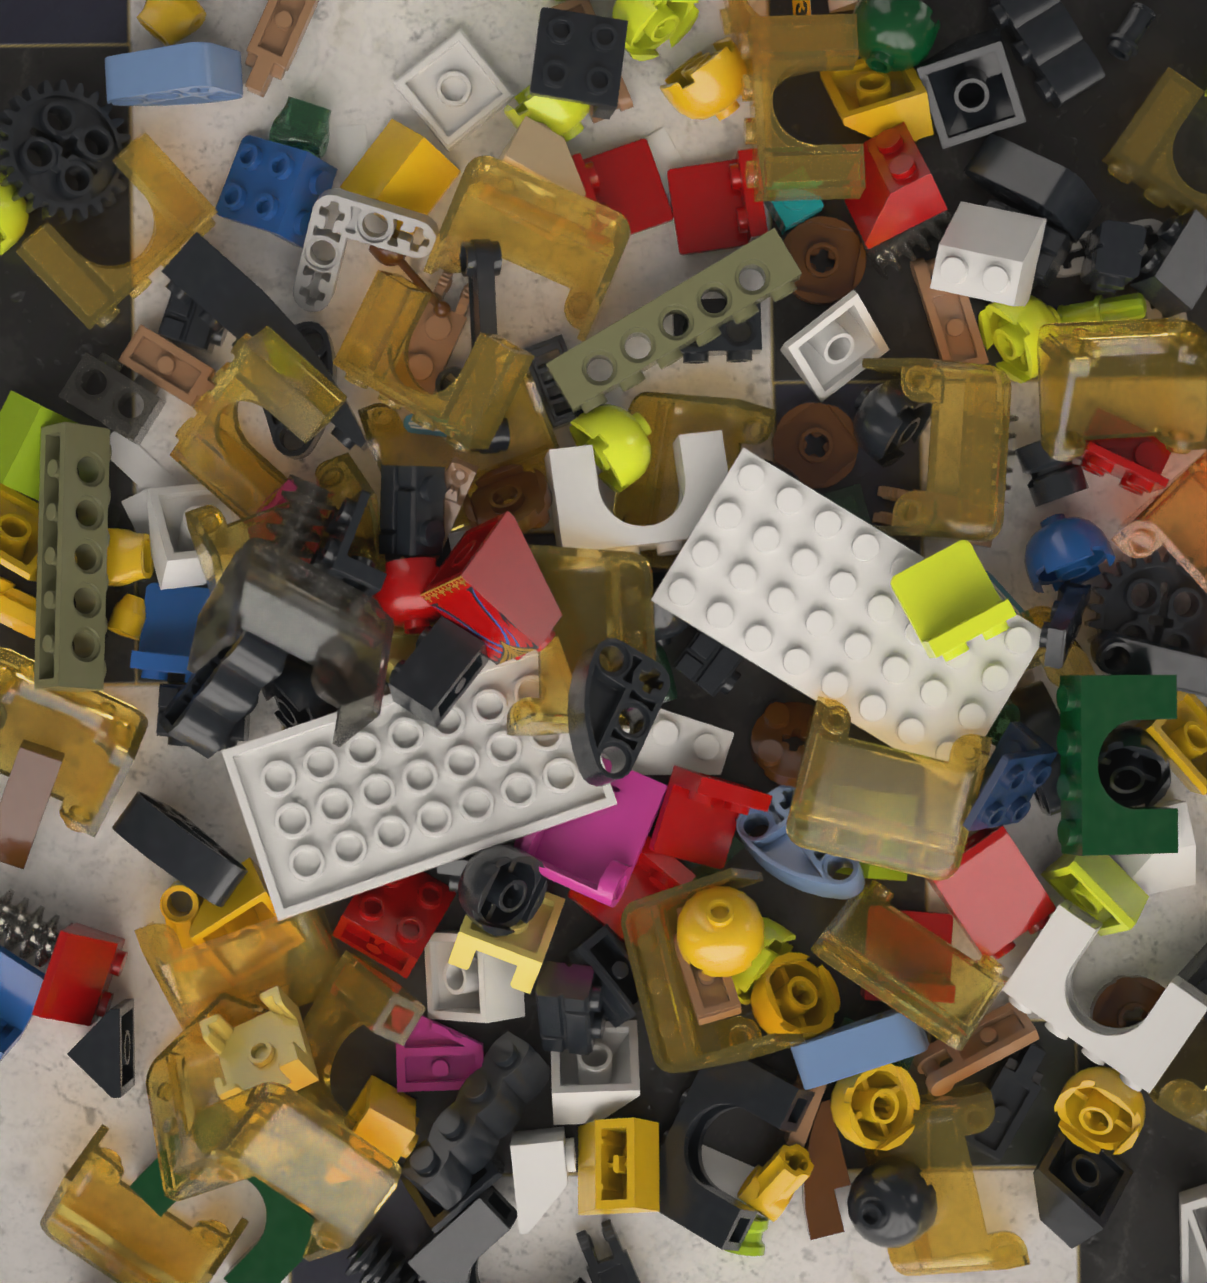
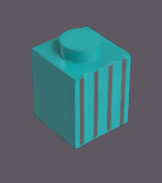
[762,168,824,235]

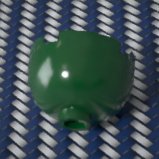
[849,0,940,73]

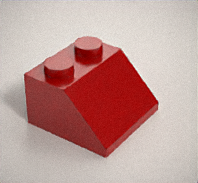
[840,122,948,249]
[31,922,128,1026]

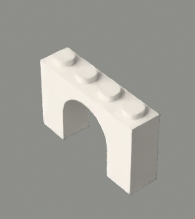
[544,430,728,566]
[1002,899,1207,1093]

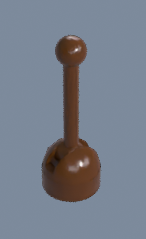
[369,229,451,318]

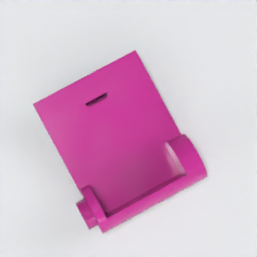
[514,756,668,908]

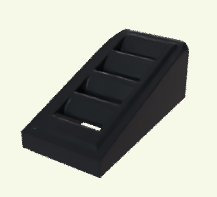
[522,334,584,431]

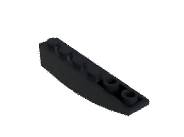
[161,232,370,451]

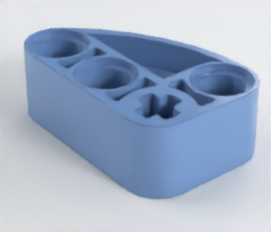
[105,42,243,106]
[736,785,865,900]
[790,1003,929,1090]

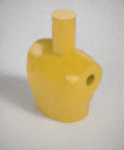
[137,0,206,46]
[75,528,154,586]

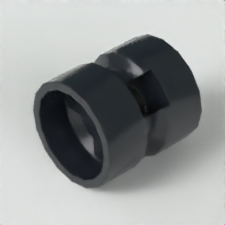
[1015,431,1089,507]

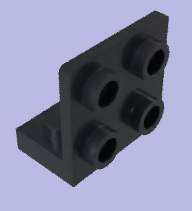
[530,7,628,120]
[308,489,387,606]

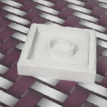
[393,28,515,152]

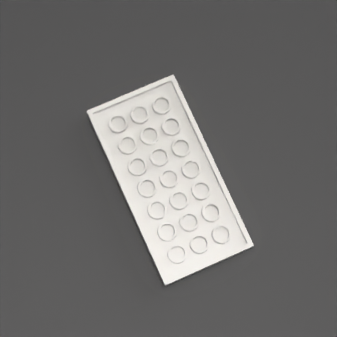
[650,448,1042,785]
[222,637,617,921]

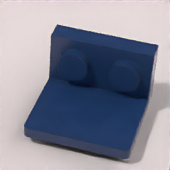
[963,721,1058,831]

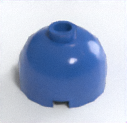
[1024,513,1115,593]

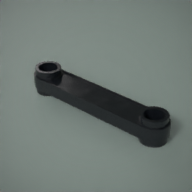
[459,239,510,454]
[1090,631,1207,697]

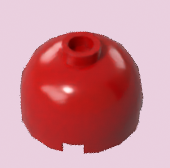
[370,557,442,635]

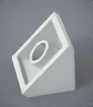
[780,290,890,403]

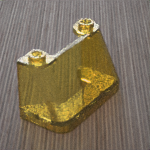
[1037,318,1207,461]
[0,647,148,838]

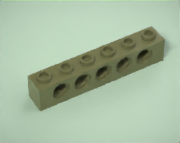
[546,228,802,415]
[34,422,112,693]

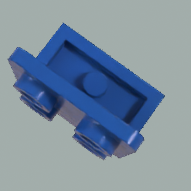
[215,135,338,248]
[130,582,233,683]
[0,945,45,1062]

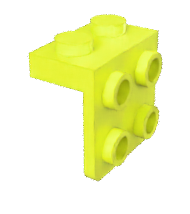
[890,540,1017,662]

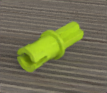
[1057,293,1147,333]

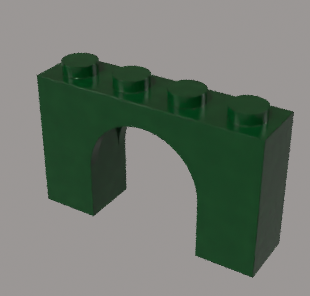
[1056,675,1178,856]
[129,1105,332,1283]

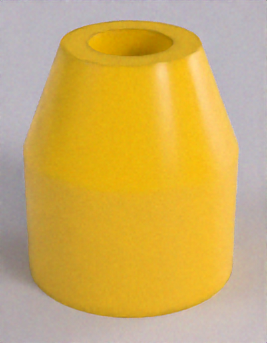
[107,594,146,640]

